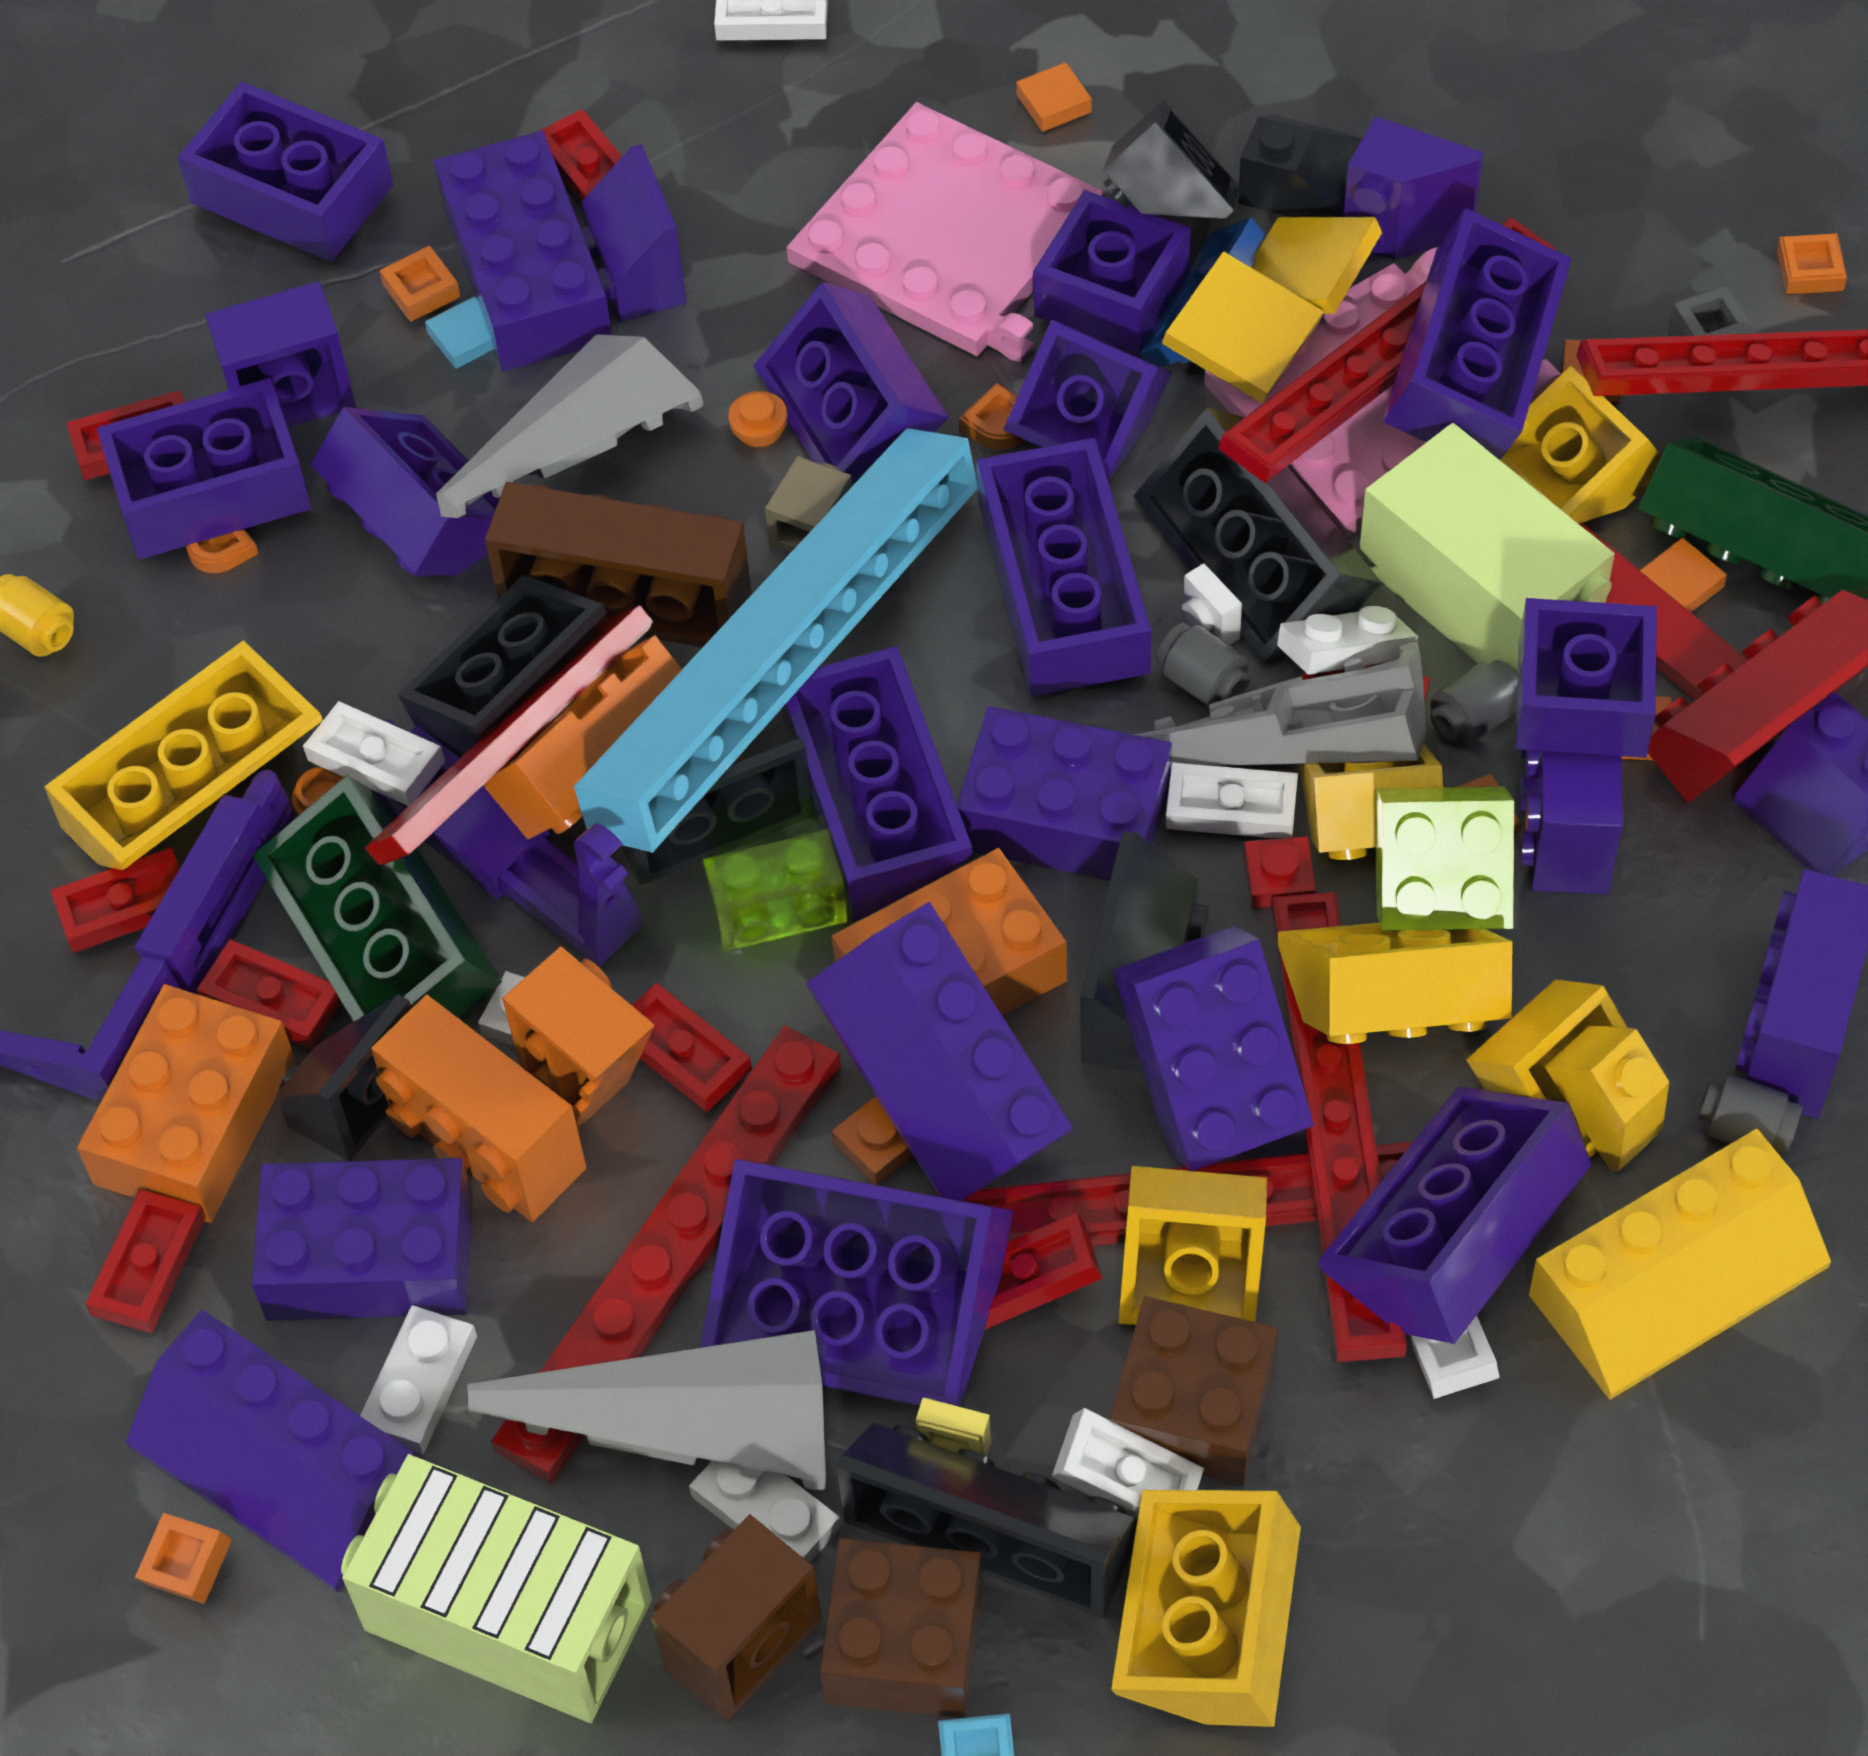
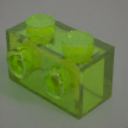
[703,829,847,952]

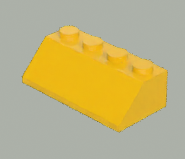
[44,640,323,870]
[1529,1128,1831,1400]

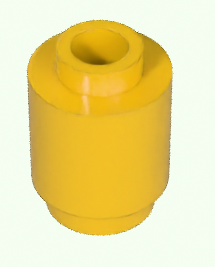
[0,574,74,657]

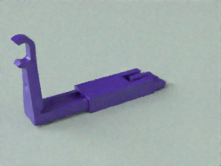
[371,719,643,967]
[0,770,296,1102]

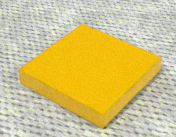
[1251,217,1382,314]
[1162,251,1324,404]

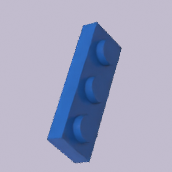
[1139,218,1265,367]

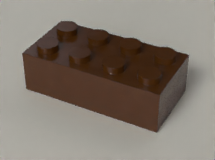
[485,482,752,648]

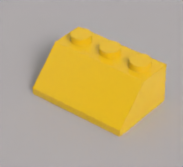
[1278,923,1512,1044]
[1111,1490,1301,1727]

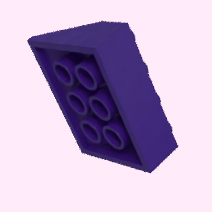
[700,1159,1013,1407]

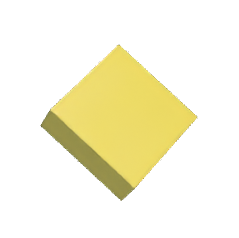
[916,1397,991,1457]

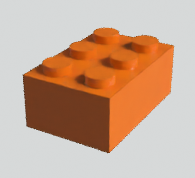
[832,848,1067,1016]
[77,984,295,1223]
[371,994,587,1223]

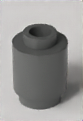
[1156,623,1250,707]
[1430,660,1518,746]
[1697,1073,1803,1156]

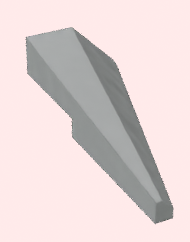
[436,334,703,518]
[1133,642,1427,767]
[467,1330,826,1490]

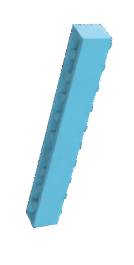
[574,428,978,853]

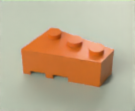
[483,635,682,839]
[502,946,655,1129]

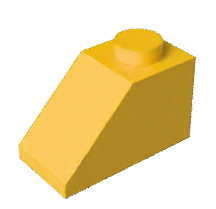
[1544,1025,1669,1172]

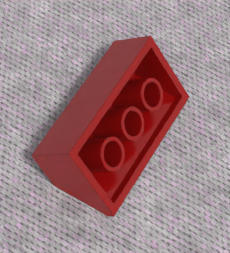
[1648,590,1868,803]

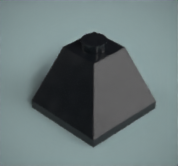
[1238,115,1363,217]
[276,994,411,1161]

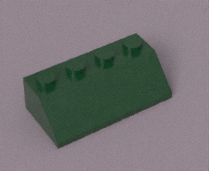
[1638,437,1868,604]
[253,775,502,1021]

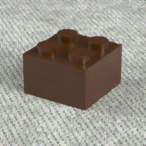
[1110,1296,1279,1486]
[651,1514,822,1722]
[820,1538,983,1718]

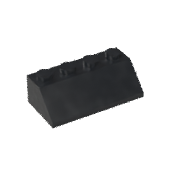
[1133,407,1382,664]
[837,1423,1135,1619]

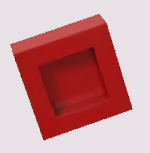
[1244,836,1316,909]

